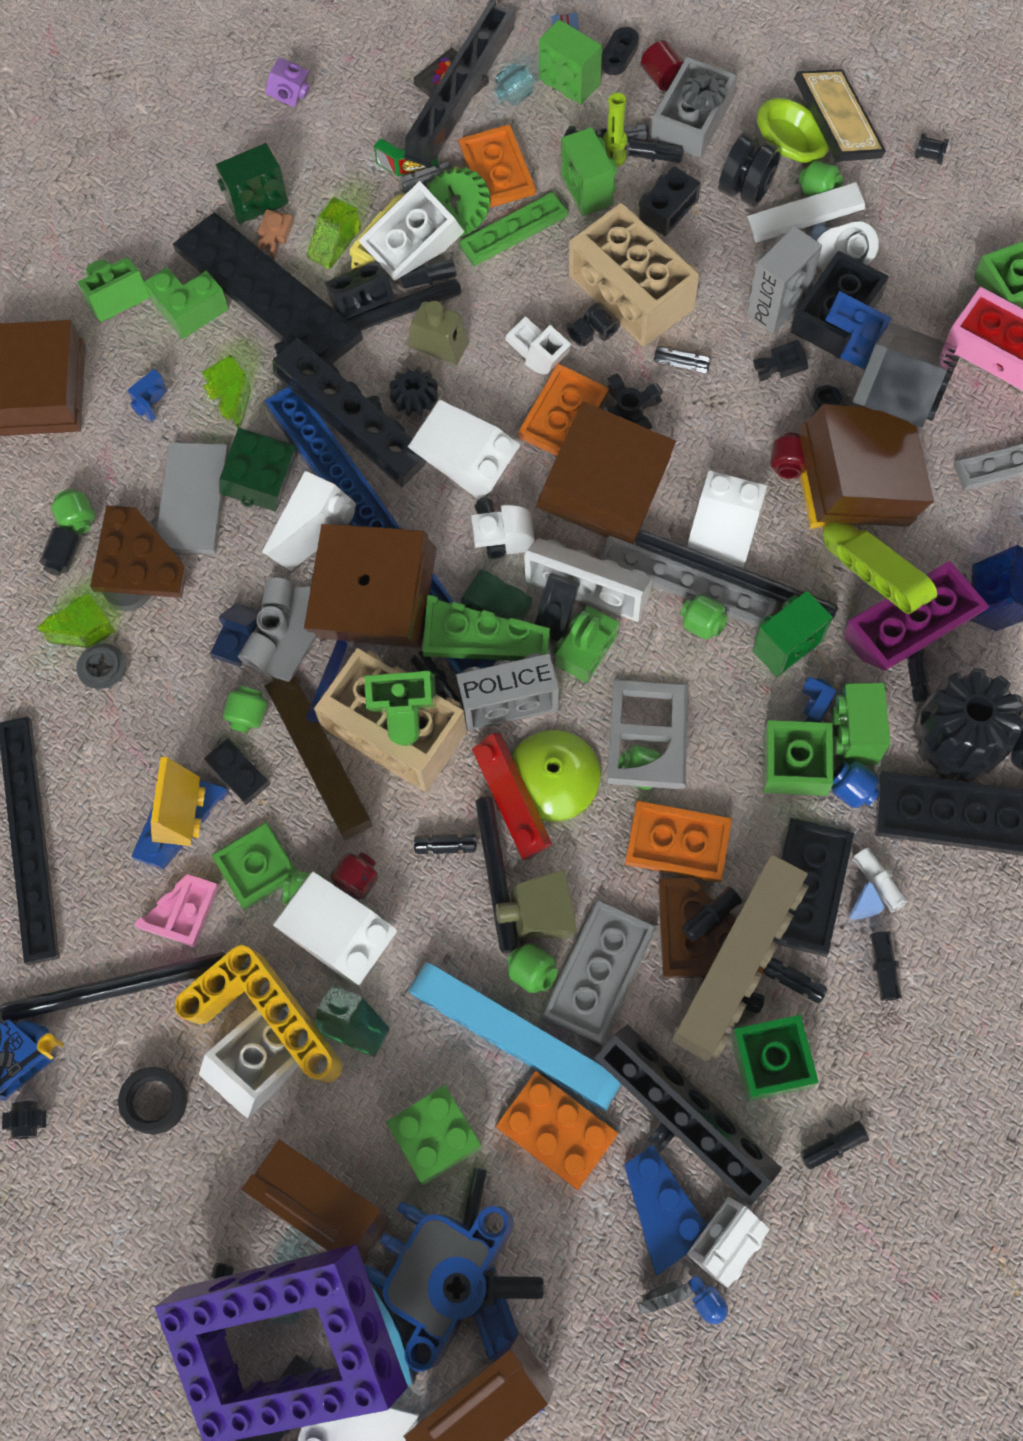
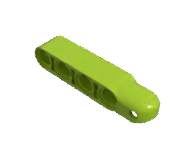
[823,523,937,614]

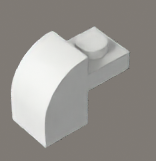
[505,316,571,374]
[471,505,535,555]

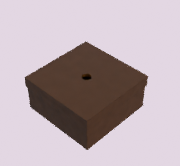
[0,320,86,436]
[536,401,676,544]
[798,404,934,527]
[304,524,437,648]
[241,1139,390,1264]
[403,1333,555,1441]

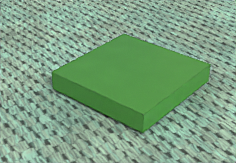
[211,822,297,910]

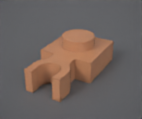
[257,210,294,259]

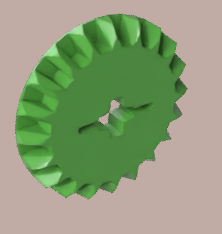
[427,166,490,237]

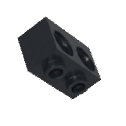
[638,166,701,237]
[325,261,395,320]

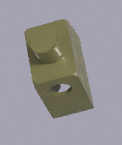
[408,301,469,365]
[496,870,577,939]

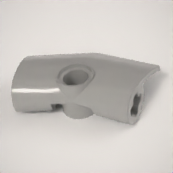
[238,577,316,682]

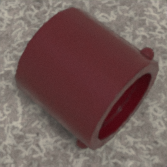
[640,40,684,91]

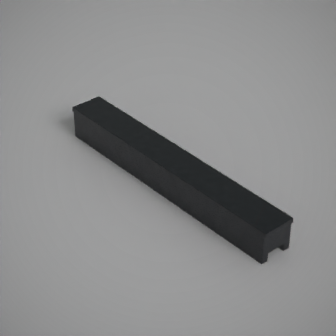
[404,0,516,168]

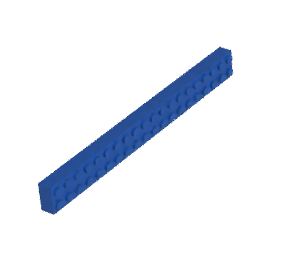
[265,387,496,674]

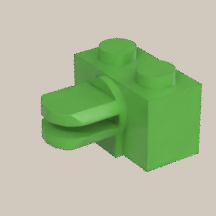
[77,257,150,323]
[554,605,619,684]
[364,671,437,746]

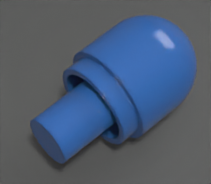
[687,1274,728,1325]

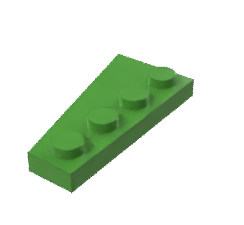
[423,595,550,661]

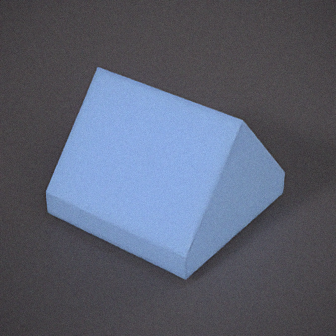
[849,882,885,920]

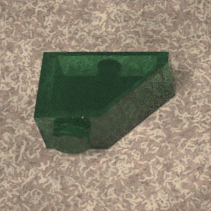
[315,984,390,1057]

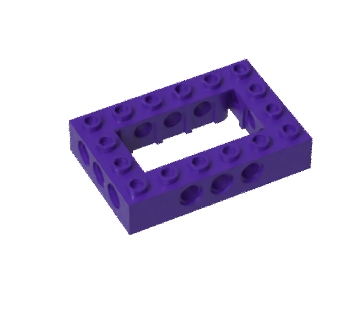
[155,1244,408,1441]

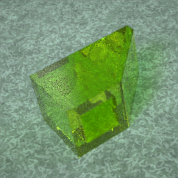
[306,197,361,269]
[202,355,251,428]
[37,593,116,648]

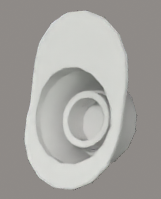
[817,221,879,272]

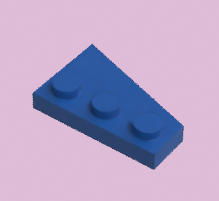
[131,780,229,870]
[624,1145,707,1276]

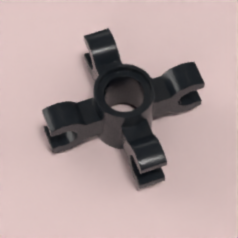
[603,373,663,429]

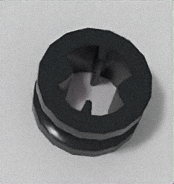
[648,1123,676,1152]

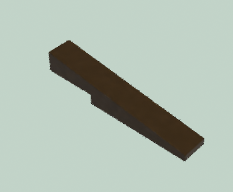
[264,675,373,841]

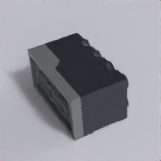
[853,322,960,428]

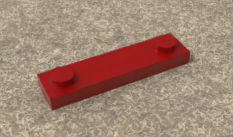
[472,733,552,860]

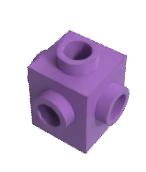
[265,57,310,107]

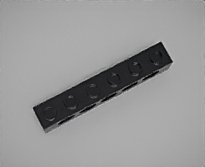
[273,337,426,488]
[594,1024,782,1206]

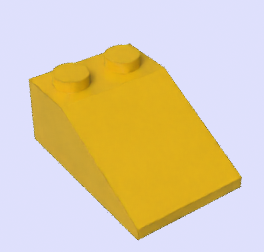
[151,756,205,846]

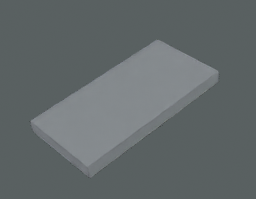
[156,442,229,554]
[541,899,657,1047]

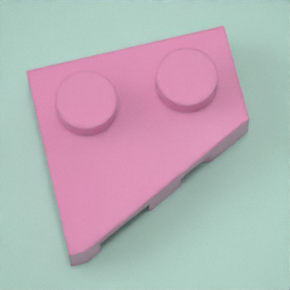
[134,874,219,947]

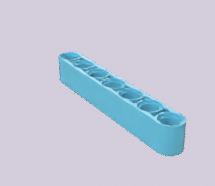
[408,962,622,1111]

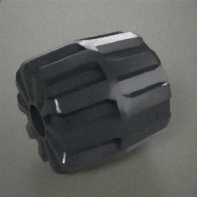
[914,668,1023,781]

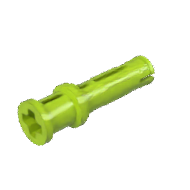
[603,92,628,167]

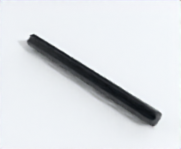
[274,279,462,355]
[636,530,838,620]
[0,952,226,1021]

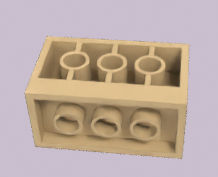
[569,203,699,347]
[314,648,467,792]

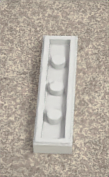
[747,182,865,243]

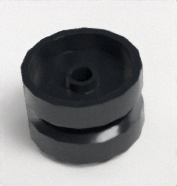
[718,132,782,207]

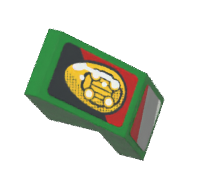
[374,138,439,176]

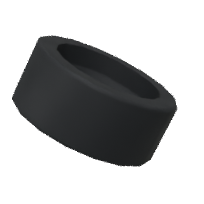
[118,1067,187,1135]

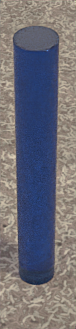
[306,640,348,722]

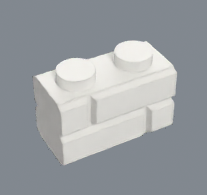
[687,1197,770,1288]

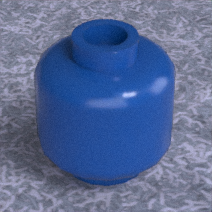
[831,761,879,808]

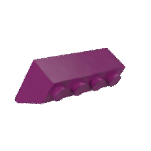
[844,561,989,671]

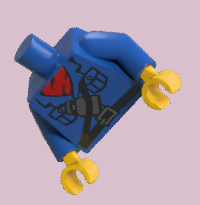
[0,1019,64,1101]

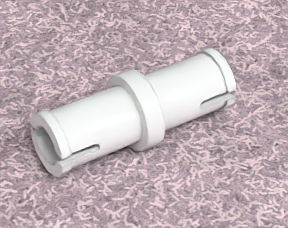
[852,847,909,913]

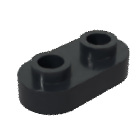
[601,27,639,75]

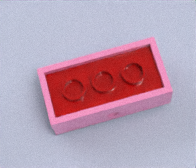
[946,286,1023,391]

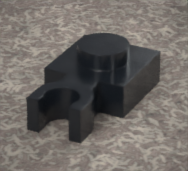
[753,339,809,382]

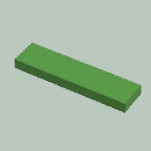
[459,191,568,267]

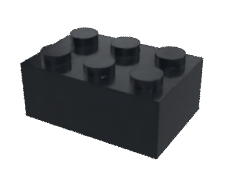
[791,250,889,359]

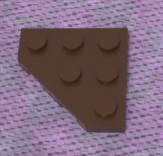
[90,505,187,598]
[658,878,764,979]

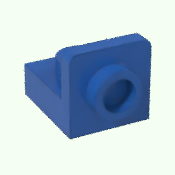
[127,369,167,422]
[802,677,837,723]

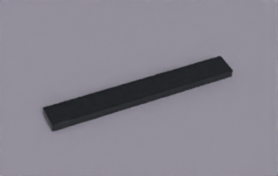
[0,717,60,965]

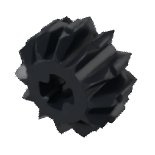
[389,366,438,417]

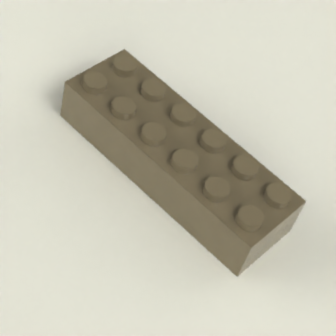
[672,854,809,1062]

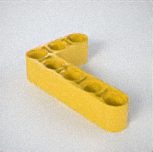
[175,945,342,1083]

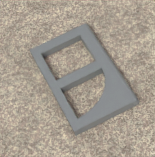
[607,680,688,789]

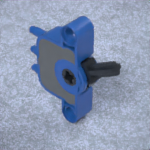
[365,1202,545,1372]

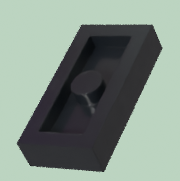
[535,573,580,641]
[204,738,270,805]

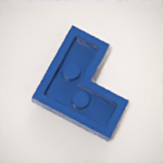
[825,291,892,370]

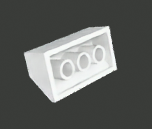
[524,538,653,622]

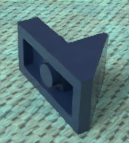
[210,603,260,667]

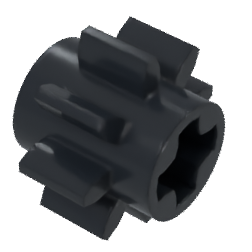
[2,1101,47,1139]

